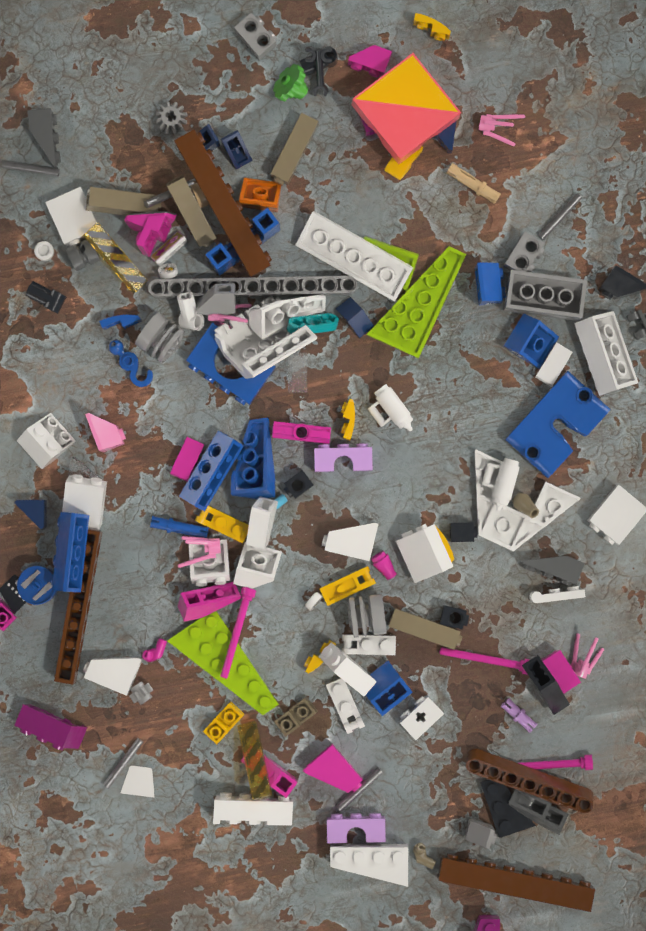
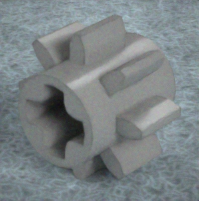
[129,681,153,705]

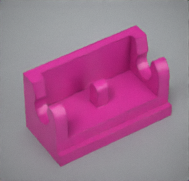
[541,650,581,693]

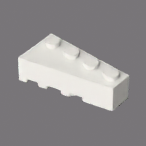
[213,792,293,825]

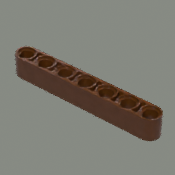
[466,749,594,813]

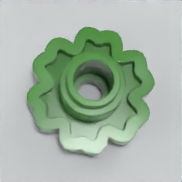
[273,64,308,102]

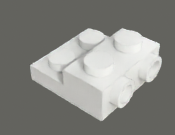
[189,539,230,587]

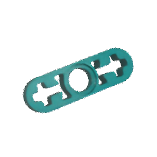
[287,313,339,334]

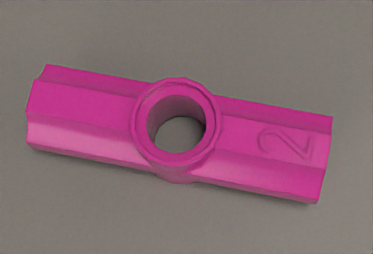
[272,421,331,444]

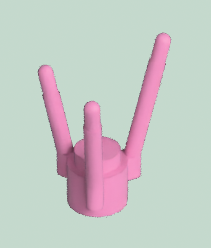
[479,114,525,146]
[208,304,252,329]
[178,536,221,568]
[570,633,604,679]

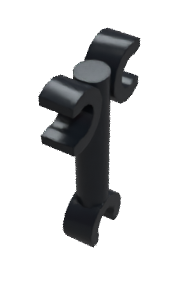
[305,46,333,96]

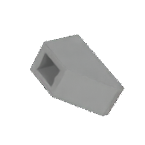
[197,283,236,315]
[464,818,497,849]

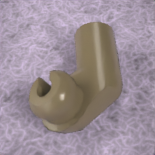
[413,843,436,869]

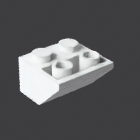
[17,413,76,469]

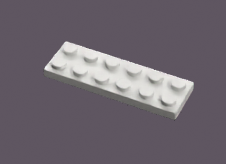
[296,211,414,302]

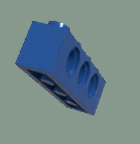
[179,430,244,512]

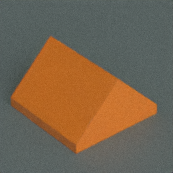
[239,178,281,212]

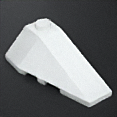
[249,294,326,339]

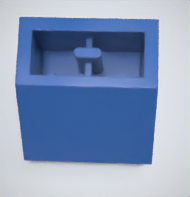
[366,661,413,716]

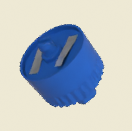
[17,566,58,605]

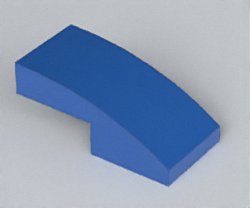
[99,315,142,330]

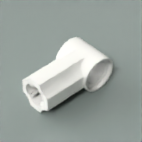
[177,292,204,331]

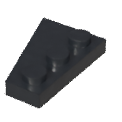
[480,779,536,838]

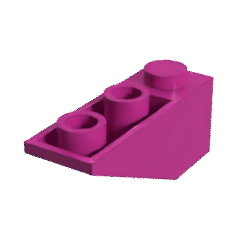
[240,745,298,798]

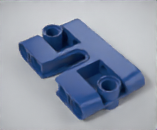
[505,371,611,478]

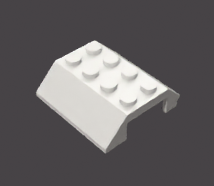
[214,296,317,379]

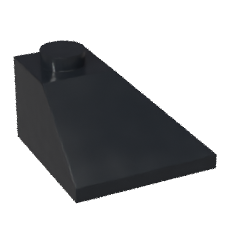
[598,265,646,300]

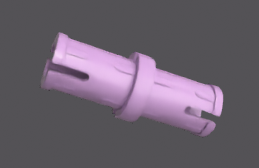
[501,698,537,733]

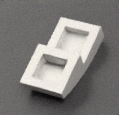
[536,342,573,387]

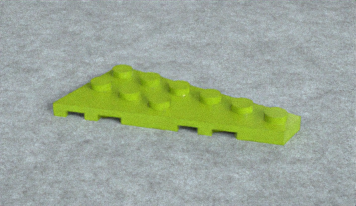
[366,246,466,359]
[167,611,279,715]

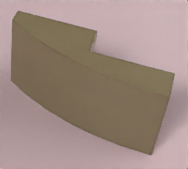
[274,696,318,737]

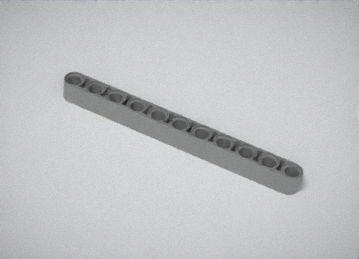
[148,276,357,299]

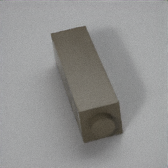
[271,113,319,186]
[166,175,216,248]
[86,187,161,216]
[388,608,462,650]

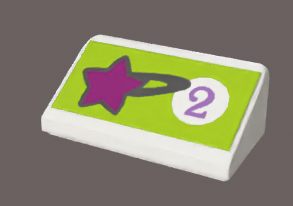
[151,232,187,266]

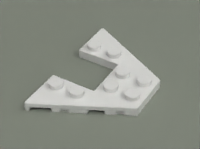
[475,450,580,551]

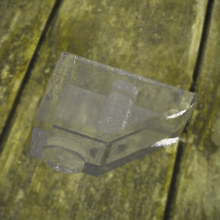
[288,353,307,393]

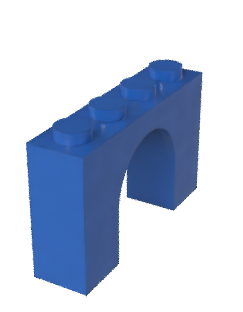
[205,208,280,276]
[186,323,276,405]

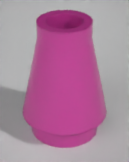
[371,551,397,580]

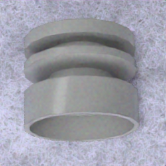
[135,312,185,364]
[347,594,387,638]

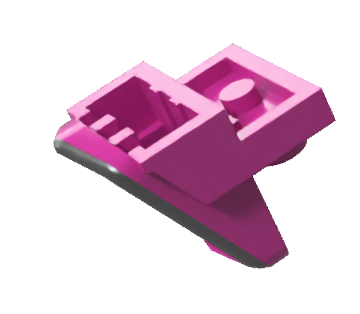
[125,211,177,257]

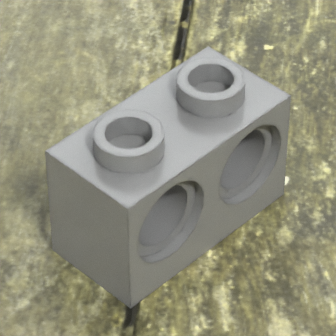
[234,13,277,61]
[503,231,545,272]

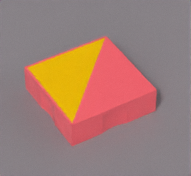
[351,53,461,164]

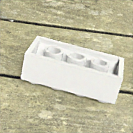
[574,311,638,396]

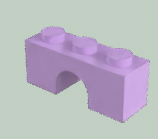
[314,444,373,472]
[327,813,386,843]

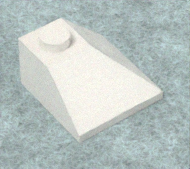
[233,542,282,589]

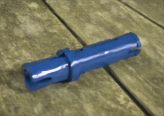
[150,516,209,538]

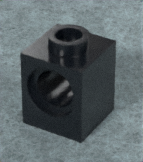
[284,470,314,499]
[450,522,478,542]
[439,605,469,630]

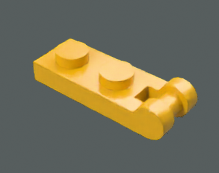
[195,506,249,543]
[319,566,376,606]

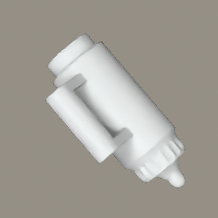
[368,384,413,431]
[481,458,520,511]

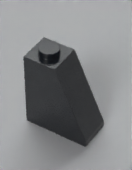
[522,655,570,715]

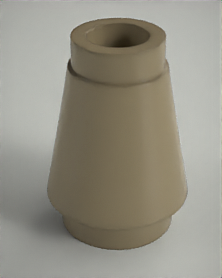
[512,493,539,518]

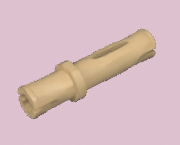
[446,163,501,204]

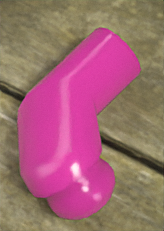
[142,638,167,662]

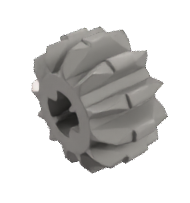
[155,102,188,134]

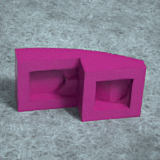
[170,437,205,482]

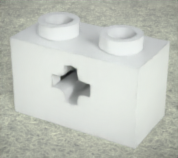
[399,695,444,740]

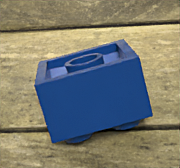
[474,262,506,306]
[504,313,559,369]

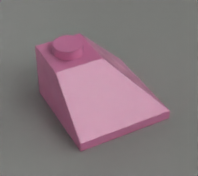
[85,413,126,452]

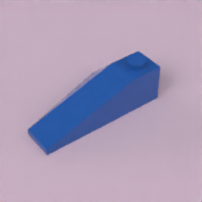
[231,418,275,499]

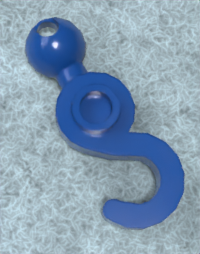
[109,340,153,388]

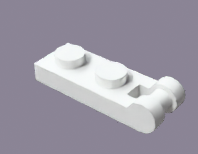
[529,586,585,603]
[342,634,396,655]
[326,678,365,734]

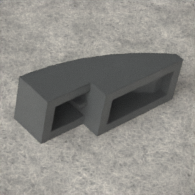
[508,789,569,835]

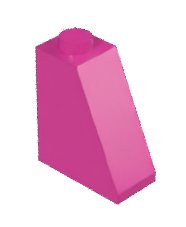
[303,743,363,793]

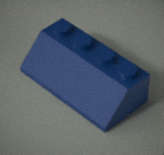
[51,512,89,592]

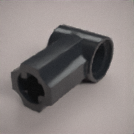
[299,48,338,76]
[26,281,67,314]

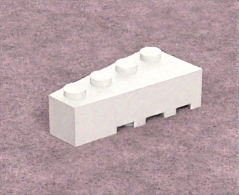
[330,844,408,887]

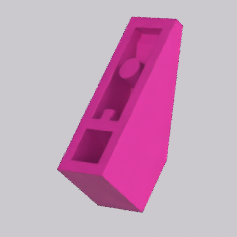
[178,582,241,622]

